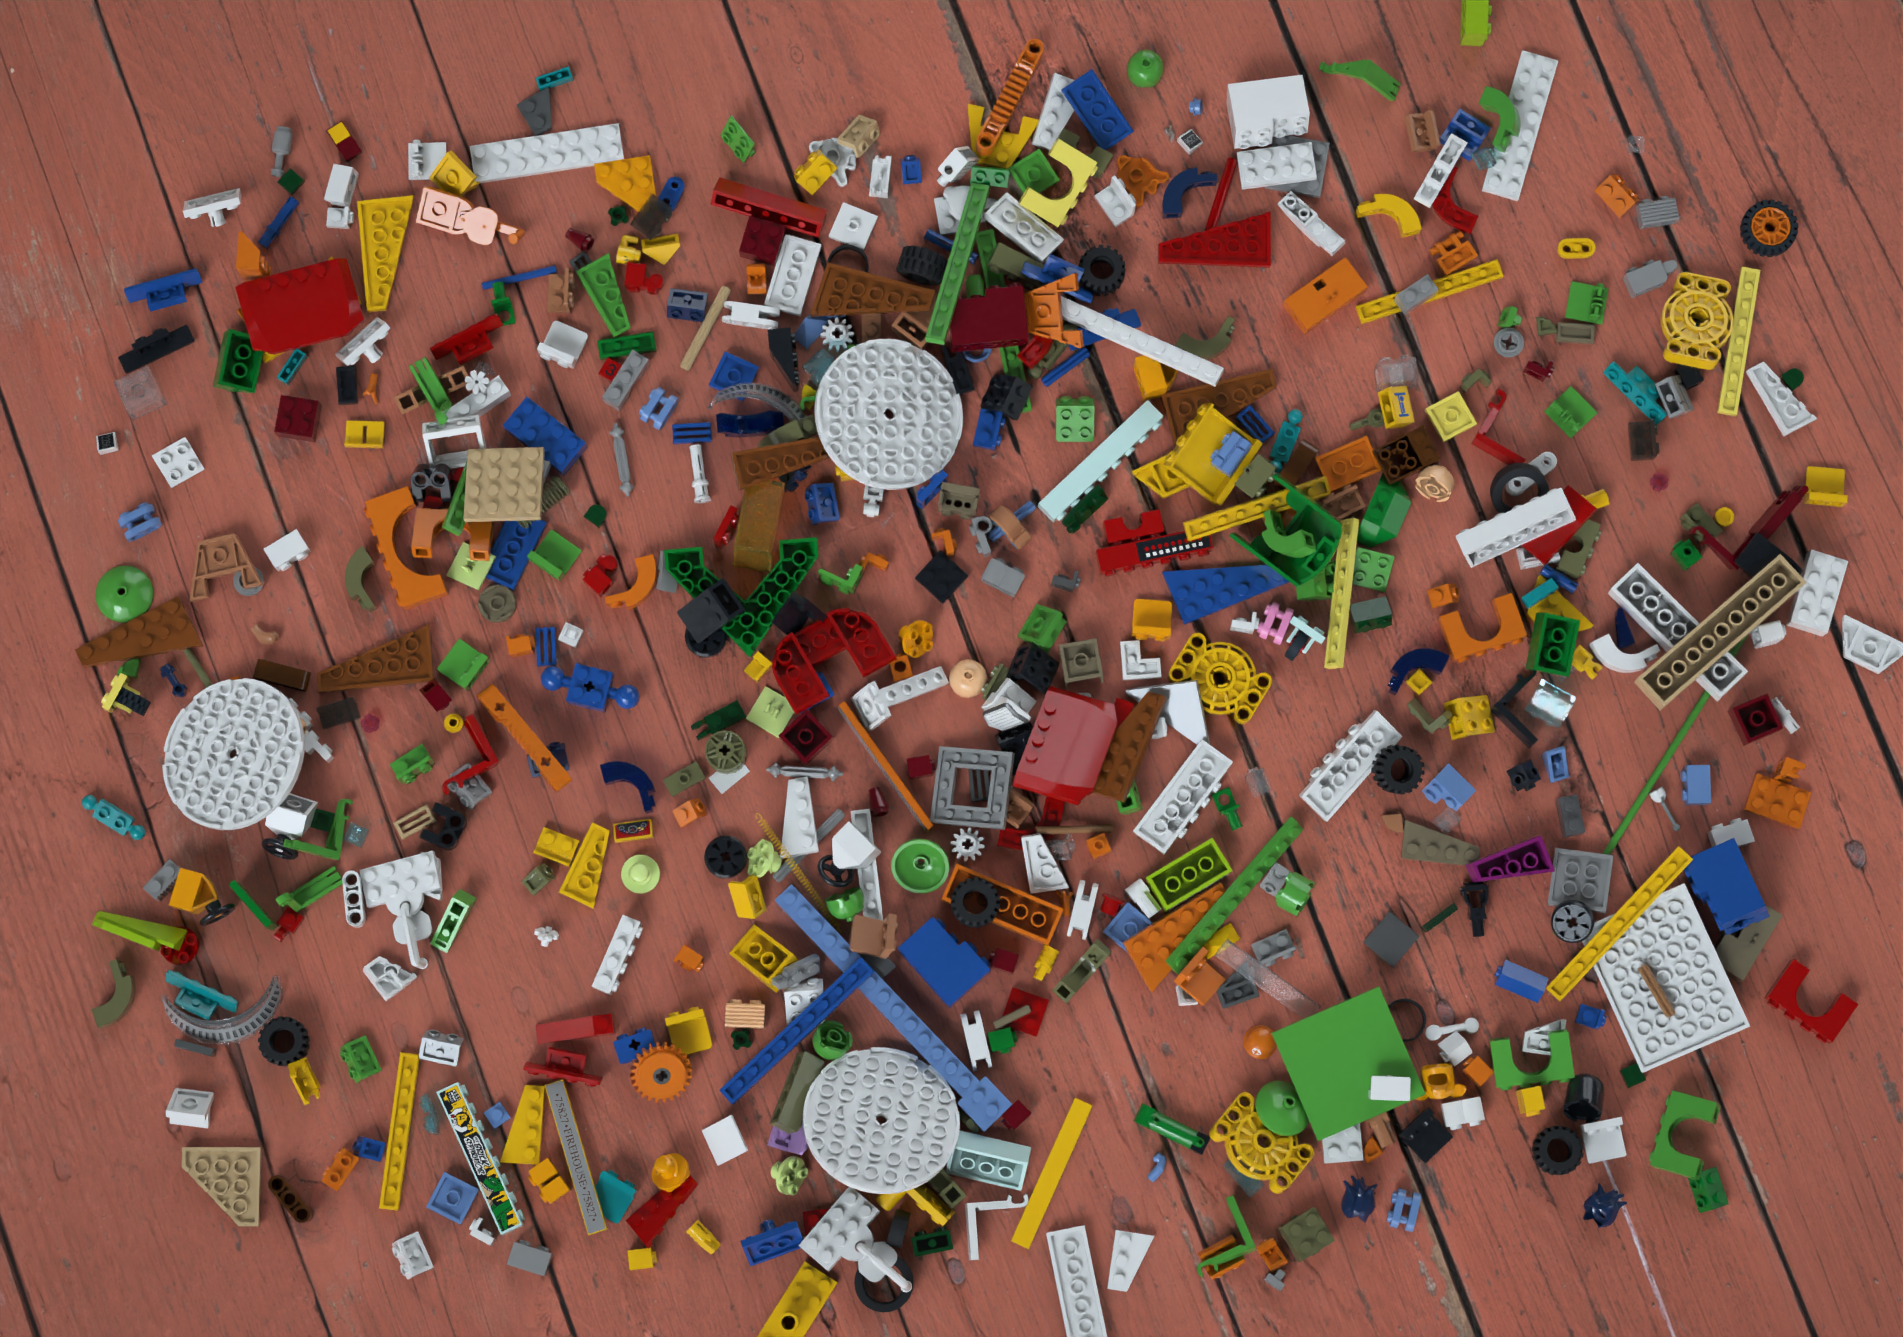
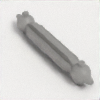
[609,423,634,497]
[766,762,843,781]

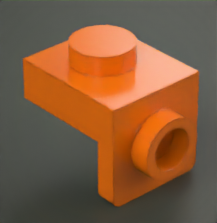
[746,264,767,294]
[931,528,957,557]
[858,552,889,574]
[1427,583,1460,609]
[672,798,707,828]
[1257,1237,1288,1273]

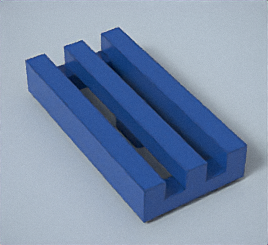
[1235,405,1275,443]
[672,422,711,444]
[536,627,557,667]

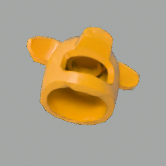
[1415,1063,1467,1101]

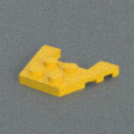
[967,104,1039,169]

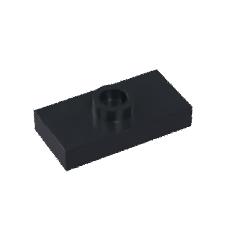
[336,366,358,406]

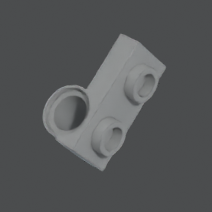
[969,516,992,558]

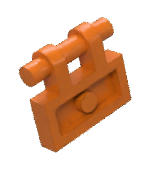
[1429,231,1478,276]

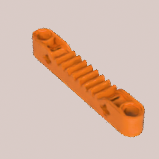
[976,38,1044,156]
[477,684,572,792]

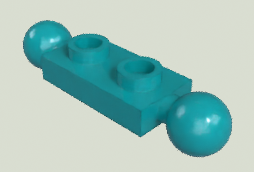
[1269,409,1303,474]
[81,795,146,840]

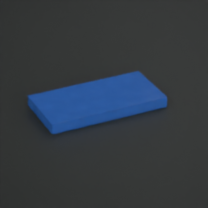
[1061,69,1134,150]
[486,519,547,591]

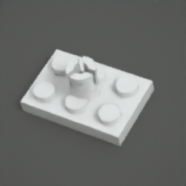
[183,188,242,227]
[335,317,390,366]

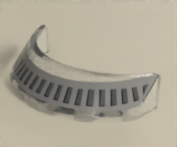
[707,382,814,439]
[161,975,283,1045]

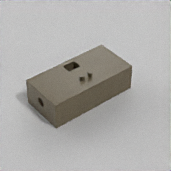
[1714,904,1782,982]

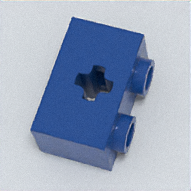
[613,1027,656,1065]

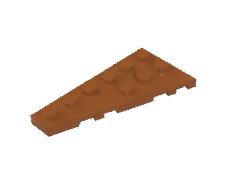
[810,262,936,317]
[1161,369,1276,448]
[75,596,204,668]
[317,624,434,693]
[1092,691,1167,803]

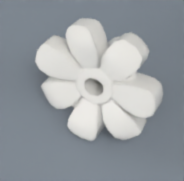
[465,370,489,394]
[534,926,559,947]

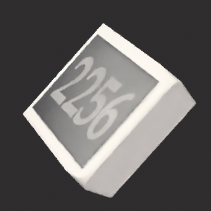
[1177,129,1203,155]
[96,432,119,455]

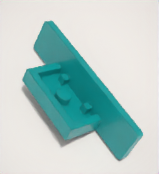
[1603,361,1667,425]
[166,970,238,1021]

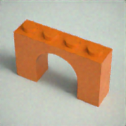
[411,508,494,561]
[1437,593,1527,663]

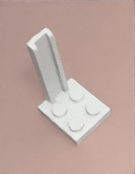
[850,666,949,732]

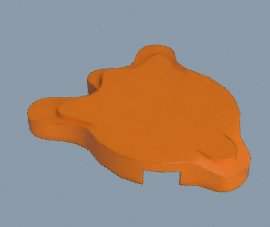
[1117,155,1169,208]

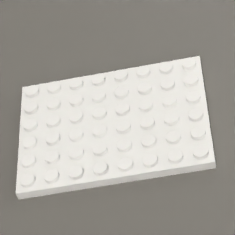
[1582,883,1750,1073]

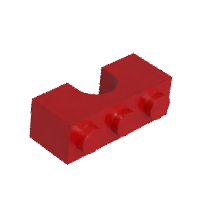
[1103,509,1164,546]

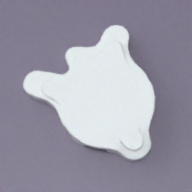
[809,138,857,187]
[943,186,997,223]

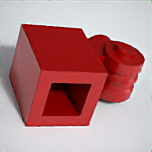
[624,262,664,295]
[582,553,618,598]

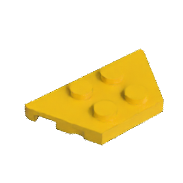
[1132,455,1190,499]
[1526,575,1594,632]

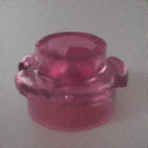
[1650,473,1668,492]
[361,714,380,733]

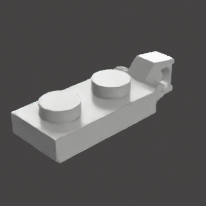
[772,954,820,990]

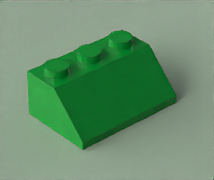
[213,329,263,394]
[1525,612,1580,677]

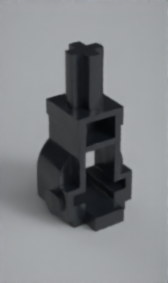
[1460,881,1489,937]

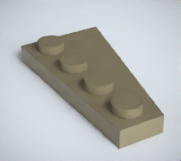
[1401,820,1480,866]

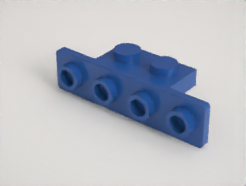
[1022,254,1093,303]
[124,268,202,312]
[1069,308,1141,351]

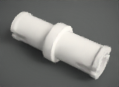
[1771,697,1800,734]

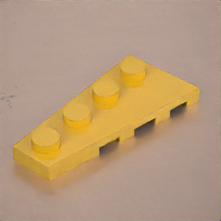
[558,822,610,909]
[500,1085,545,1165]

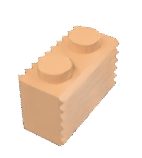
[725,999,765,1029]

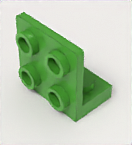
[527,530,582,582]
[818,564,863,595]
[437,639,490,691]
[389,744,435,785]

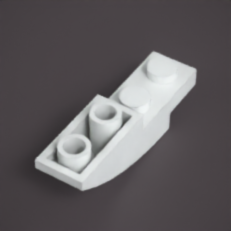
[1278,191,1345,256]
[289,698,334,763]

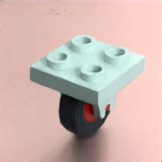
[1284,615,1326,661]

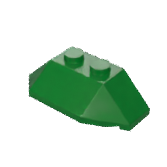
[1357,472,1411,548]

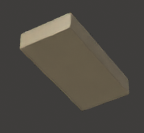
[1555,322,1595,345]
[993,1005,1031,1030]

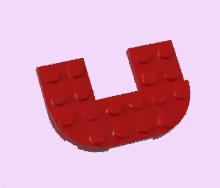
[772,608,897,715]

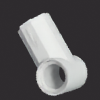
[1125,878,1162,919]

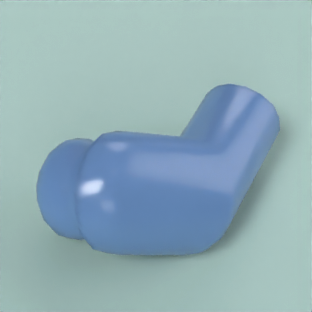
[1147,1152,1167,1182]

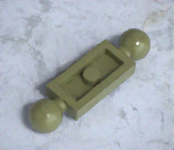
[1027,321,1077,379]

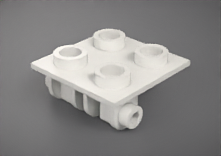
[408,140,446,180]
[152,437,204,488]

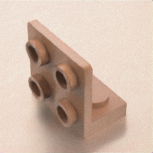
[547,267,575,314]

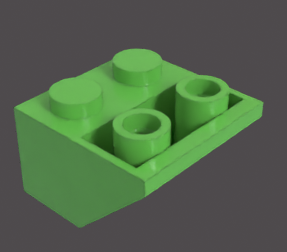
[1296,560,1336,601]

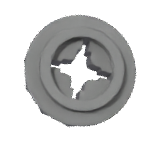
[1493,328,1524,358]
[233,567,265,596]

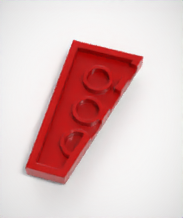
[625,1175,698,1249]

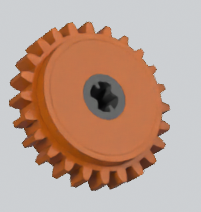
[630,1042,692,1103]

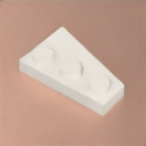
[1021,833,1069,894]
[1107,1230,1154,1292]

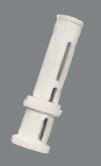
[689,444,711,503]

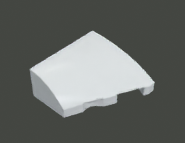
[363,956,417,1001]

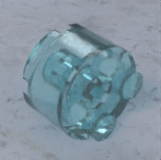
[802,349,834,386]

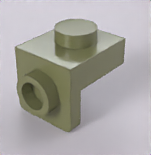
[1460,368,1492,393]

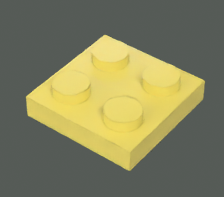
[1425,391,1477,443]

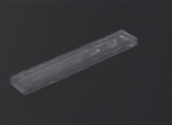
[1215,939,1321,1019]

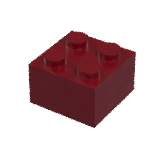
[739,216,787,266]
[274,395,322,442]
[1728,693,1783,746]
[778,709,834,766]

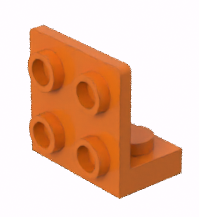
[1174,947,1225,1006]

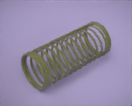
[517,475,570,529]

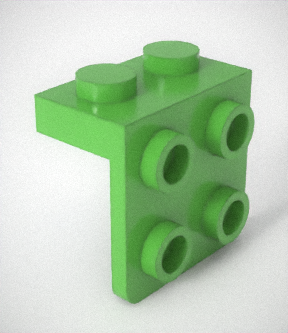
[1056,396,1095,442]

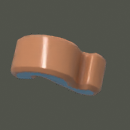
[988,505,1032,550]

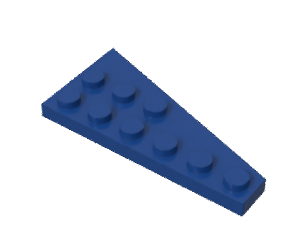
[1162,565,1289,625]

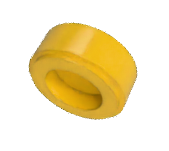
[1714,507,1734,527]

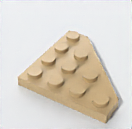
[182,1147,262,1226]

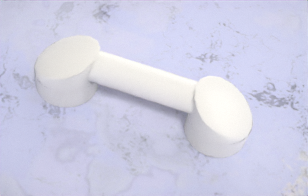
[1425,1018,1479,1041]

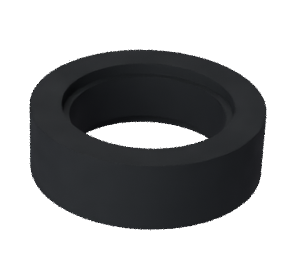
[1490,463,1550,513]
[854,1256,914,1312]

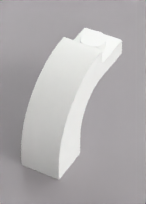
[1589,634,1660,673]

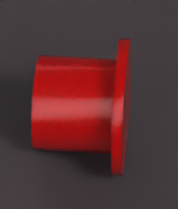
[1100,893,1125,916]

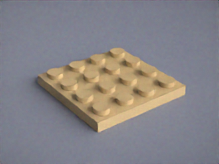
[463,447,545,522]

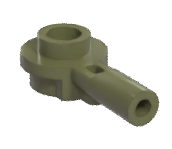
[1349,409,1385,431]

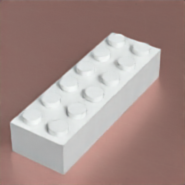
[1456,488,1576,568]

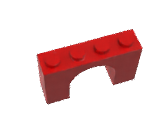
[1764,959,1859,1044]

